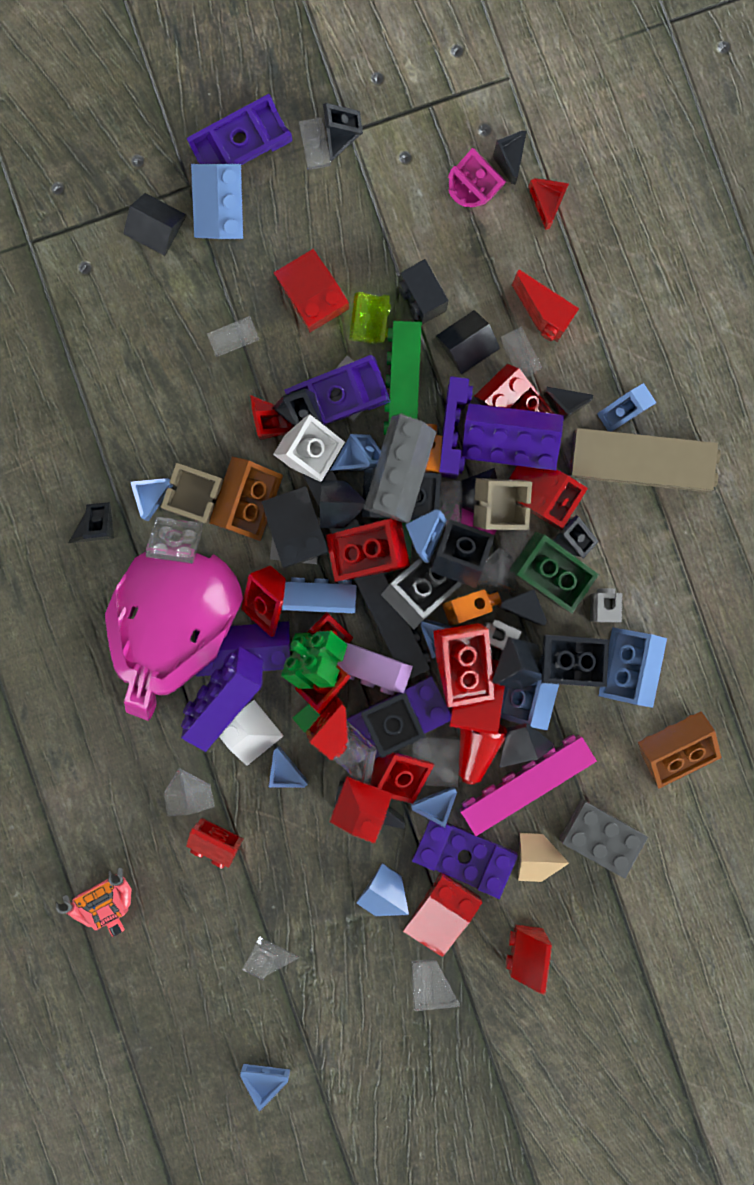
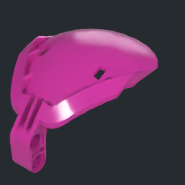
[105,544,243,721]

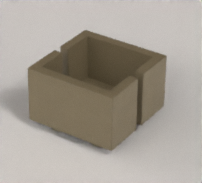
[161,463,224,525]
[473,478,532,530]

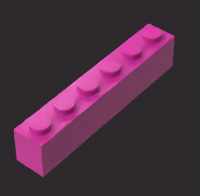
[460,734,597,836]

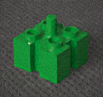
[281,631,348,689]

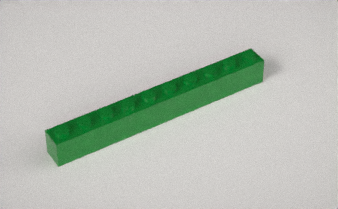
[380,321,422,559]

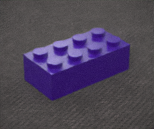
[462,403,564,470]
[181,646,263,752]
[346,676,451,762]

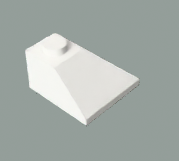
[273,414,345,482]
[219,700,283,766]

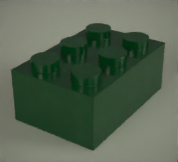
[509,531,599,613]

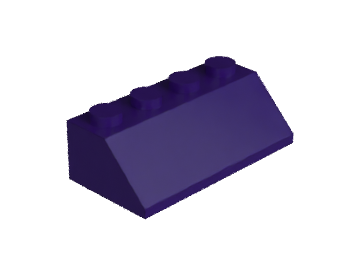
[195,621,292,677]

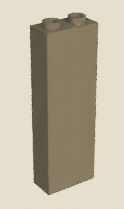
[569,428,721,492]

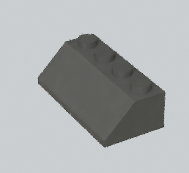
[364,414,436,524]

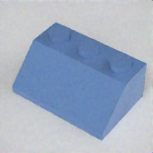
[191,164,243,239]
[282,577,357,613]
[598,627,667,708]
[500,656,559,730]

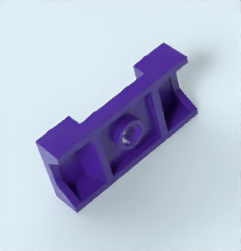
[186,94,293,165]
[284,355,391,427]
[439,376,473,479]
[412,819,518,899]

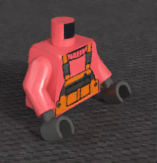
[55,868,132,937]

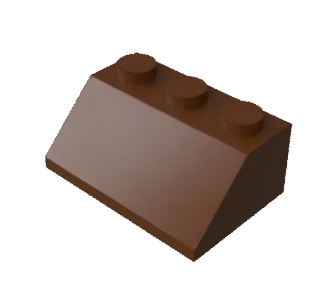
[209,456,283,541]
[638,711,722,789]

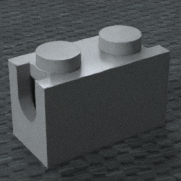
[590,588,622,622]
[484,620,521,650]

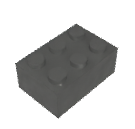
[381,544,463,629]
[559,798,648,879]

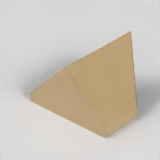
[518,833,569,882]

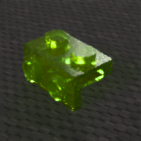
[349,292,391,345]

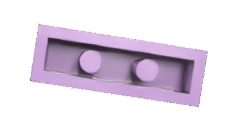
[337,642,413,695]

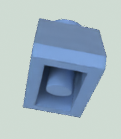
[597,383,656,432]

